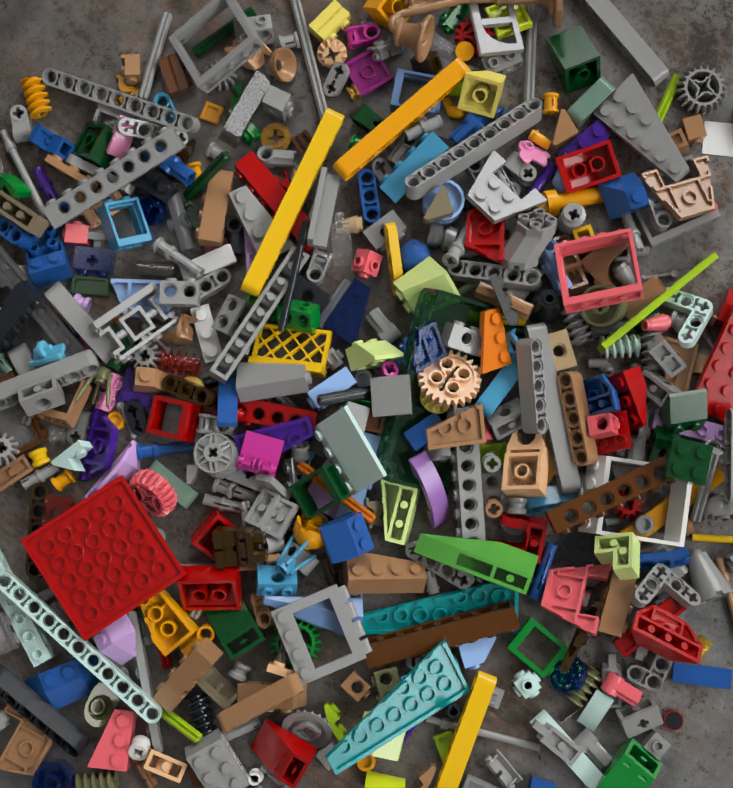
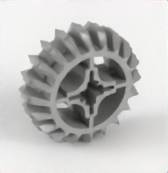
[676,64,727,115]

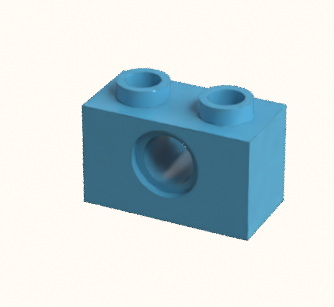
[256,565,298,596]

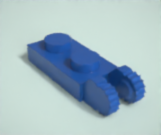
[640,547,691,571]

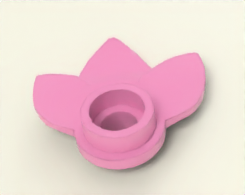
[517,140,550,167]

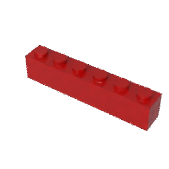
[234,151,315,254]

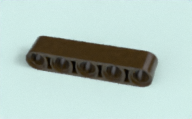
[25,483,52,579]

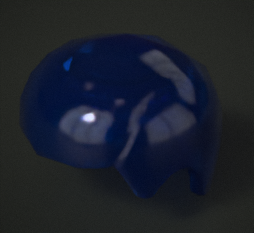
[139,196,165,226]

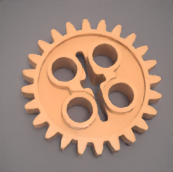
[417,350,482,409]

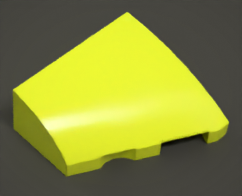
[364,771,406,788]

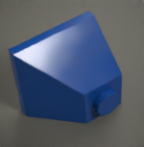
[597,172,650,221]

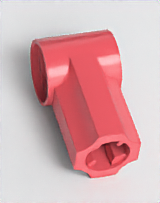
[600,671,643,707]

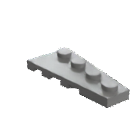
[228,185,295,254]

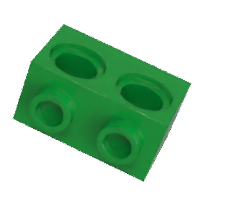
[276,298,321,334]

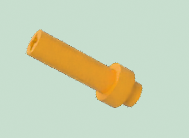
[534,186,604,216]

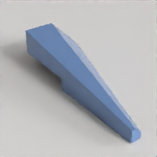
[262,596,363,636]

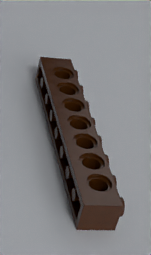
[544,455,676,536]

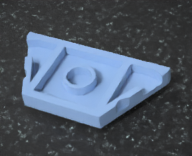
[110,278,175,319]

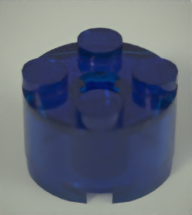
[32,759,76,788]

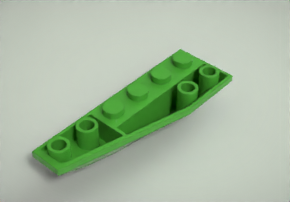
[414,533,539,595]

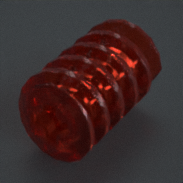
[160,348,202,377]

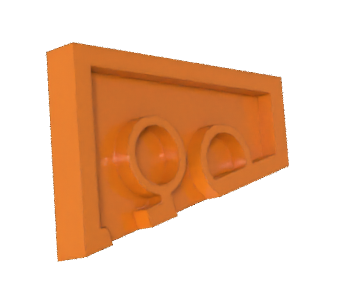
[478,307,512,374]

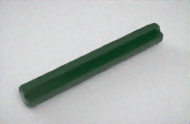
[192,7,256,57]
[183,151,231,201]

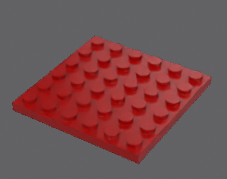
[20,475,187,641]

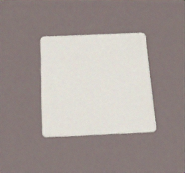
[702,121,733,157]

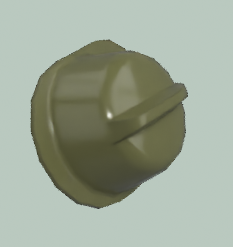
[84,681,120,727]

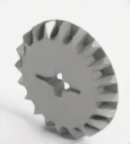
[282,709,333,749]

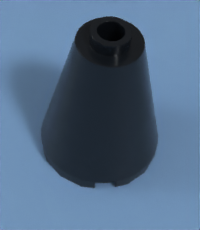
[525,287,563,325]

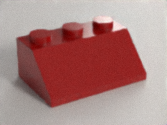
[177,565,242,611]

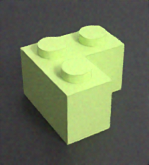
[594,532,640,580]

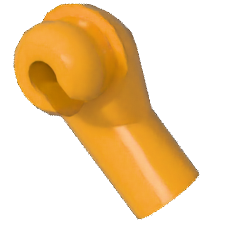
[441,97,467,119]

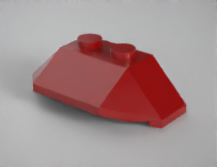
[631,604,703,664]

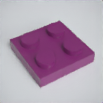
[344,50,394,98]

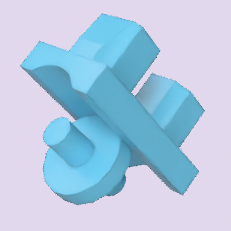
[29,340,66,368]

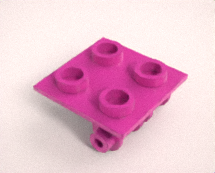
[237,430,284,477]

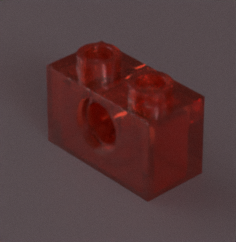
[40,494,76,527]

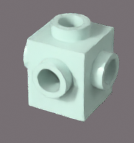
[512,669,541,699]

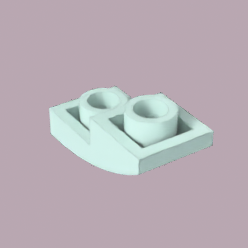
[577,689,614,732]

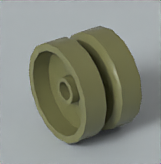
[580,284,628,327]

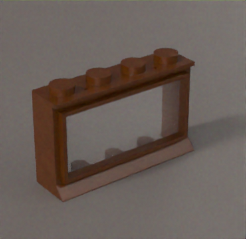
[0,372,49,461]

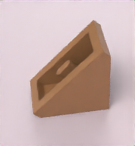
[550,109,579,150]

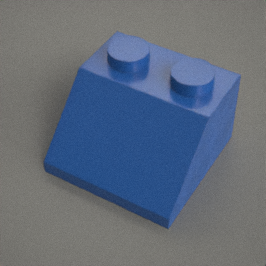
[318,512,374,564]

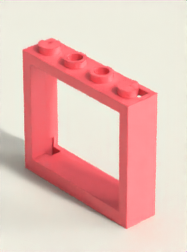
[554,228,645,314]

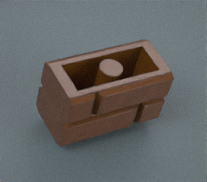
[157,53,194,99]

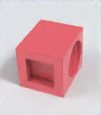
[587,412,620,440]

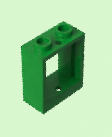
[506,616,568,678]

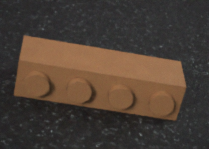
[195,170,234,248]

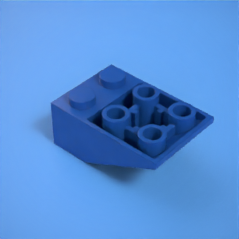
[25,226,73,288]

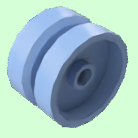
[422,180,465,226]

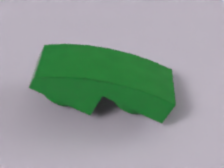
[0,173,32,198]

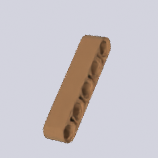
[557,371,598,466]
[215,672,305,734]

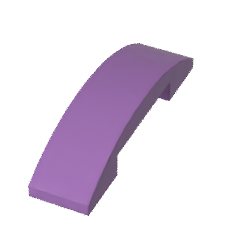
[408,451,450,528]

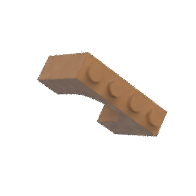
[581,243,667,320]

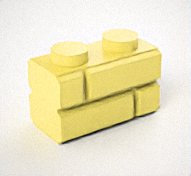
[308,0,351,43]

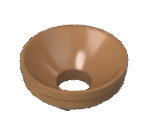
[268,47,297,82]

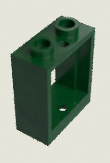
[289,462,351,520]

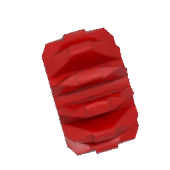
[612,488,644,521]

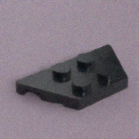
[553,516,608,568]

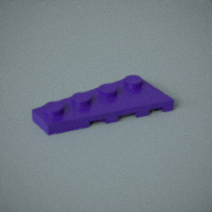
[234,416,314,473]

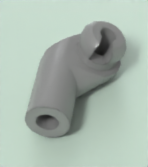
[588,358,614,377]

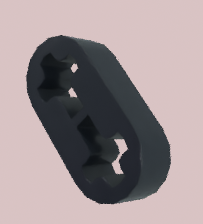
[124,399,148,436]

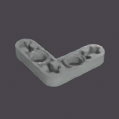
[630,563,701,610]

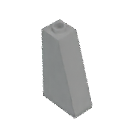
[236,362,312,403]

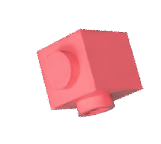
[62,221,92,248]

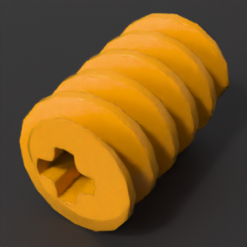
[20,77,52,119]

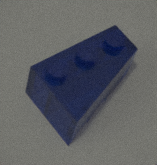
[323,278,371,346]

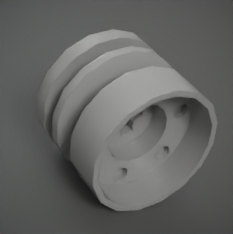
[193,433,239,479]

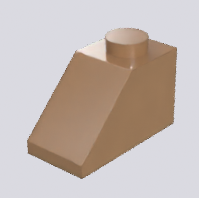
[133,366,172,395]

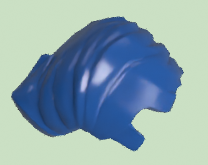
[400,239,431,273]

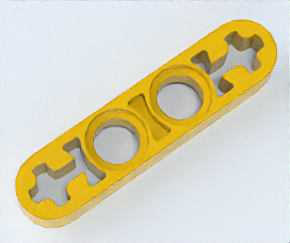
[383,222,403,296]

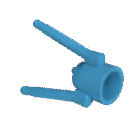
[275,534,317,576]

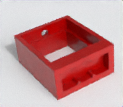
[146,394,202,443]

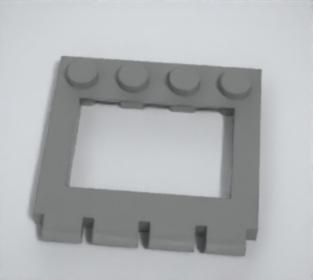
[271,584,373,685]

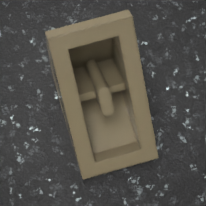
[423,185,453,224]

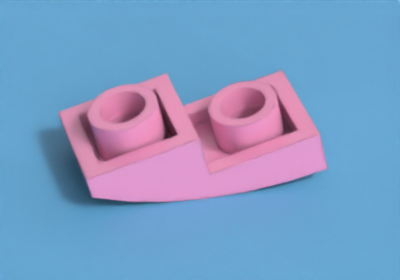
[106,114,136,159]

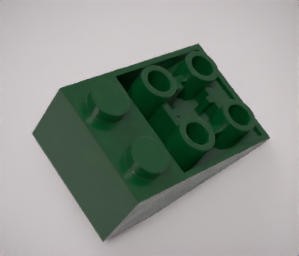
[204,598,267,660]

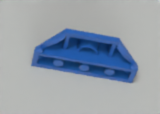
[573,374,621,420]
[24,655,99,709]

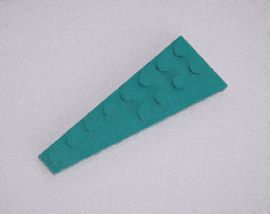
[362,582,519,634]
[325,640,470,775]

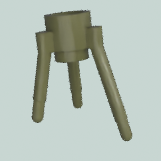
[75,366,113,407]

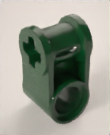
[351,104,384,133]

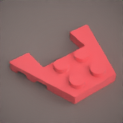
[541,564,612,636]

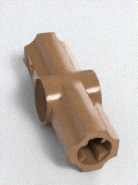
[474,281,534,320]

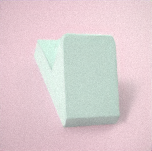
[51,440,93,471]

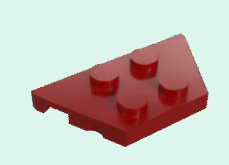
[465,208,506,264]

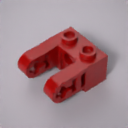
[495,512,548,563]

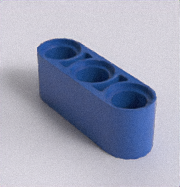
[358,169,380,226]
[0,213,33,250]

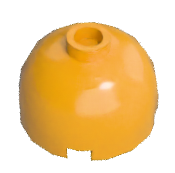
[293,514,324,550]

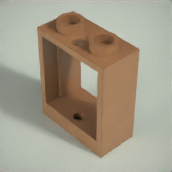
[36,379,92,429]

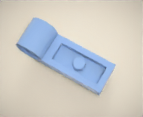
[538,238,573,296]

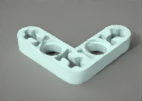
[662,287,713,348]

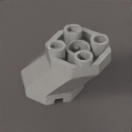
[503,208,557,270]

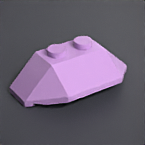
[82,440,141,500]
[92,614,137,665]

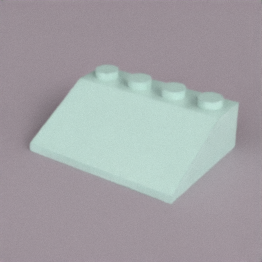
[313,405,387,495]

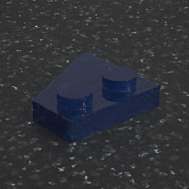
[412,320,448,373]

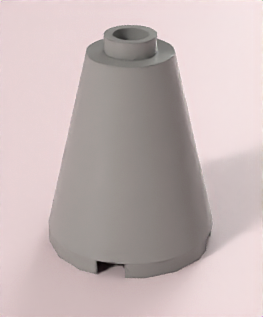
[688,549,733,606]

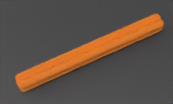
[296,462,376,524]

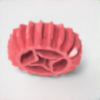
[129,468,178,517]

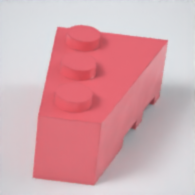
[87,706,137,772]

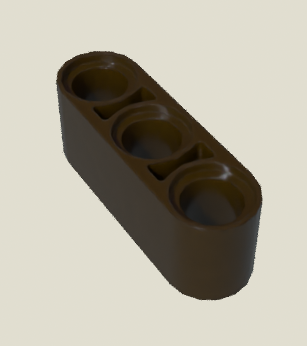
[162,375,218,407]

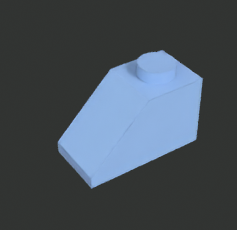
[457,636,496,670]

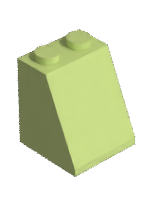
[393,256,462,317]

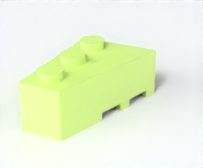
[381,479,421,546]

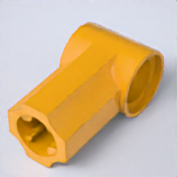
[179,623,216,655]

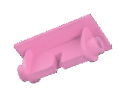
[95,372,124,413]

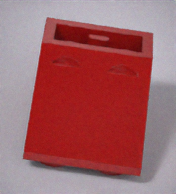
[607,366,646,431]
[250,718,317,788]

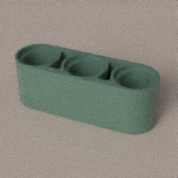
[566,76,616,127]
[148,459,199,509]

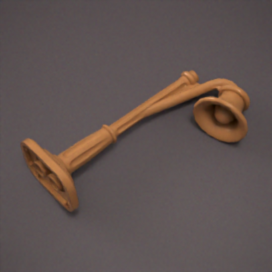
[388,0,563,63]

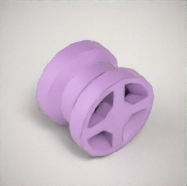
[74,293,92,313]

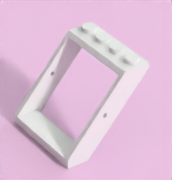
[578,455,692,547]

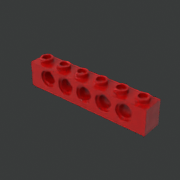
[201,390,319,431]

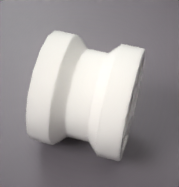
[128,735,151,761]

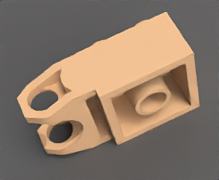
[501,430,550,498]

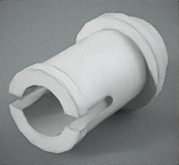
[248,768,264,786]

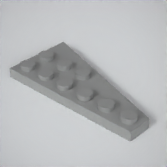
[593,73,690,183]

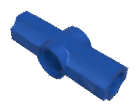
[448,107,500,146]
[143,144,196,187]

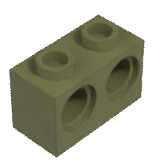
[371,665,400,703]

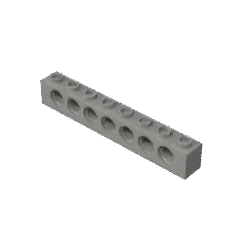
[42,126,186,229]
[208,245,310,385]
[447,405,486,541]

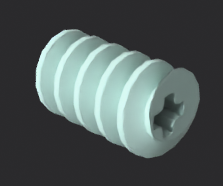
[599,333,641,359]

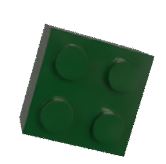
[661,437,714,486]

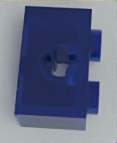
[72,246,116,277]

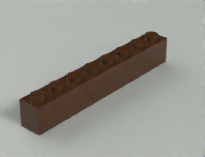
[365,599,520,669]

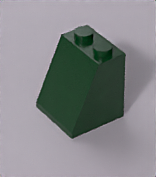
[547,25,601,94]

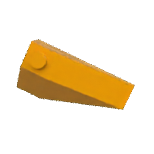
[139,589,199,657]

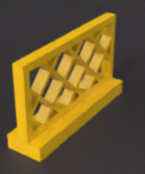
[248,323,333,378]

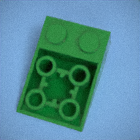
[596,738,663,788]

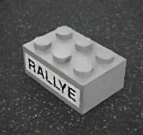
[185,728,250,788]

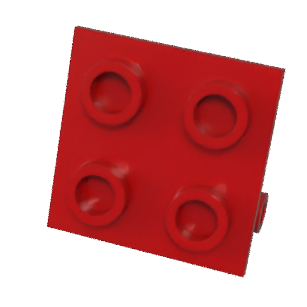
[595,410,632,456]

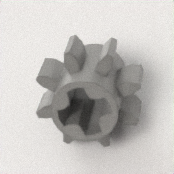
[321,348,344,371]

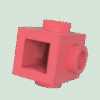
[351,249,383,279]

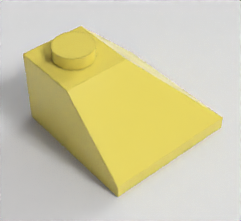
[457,71,506,119]

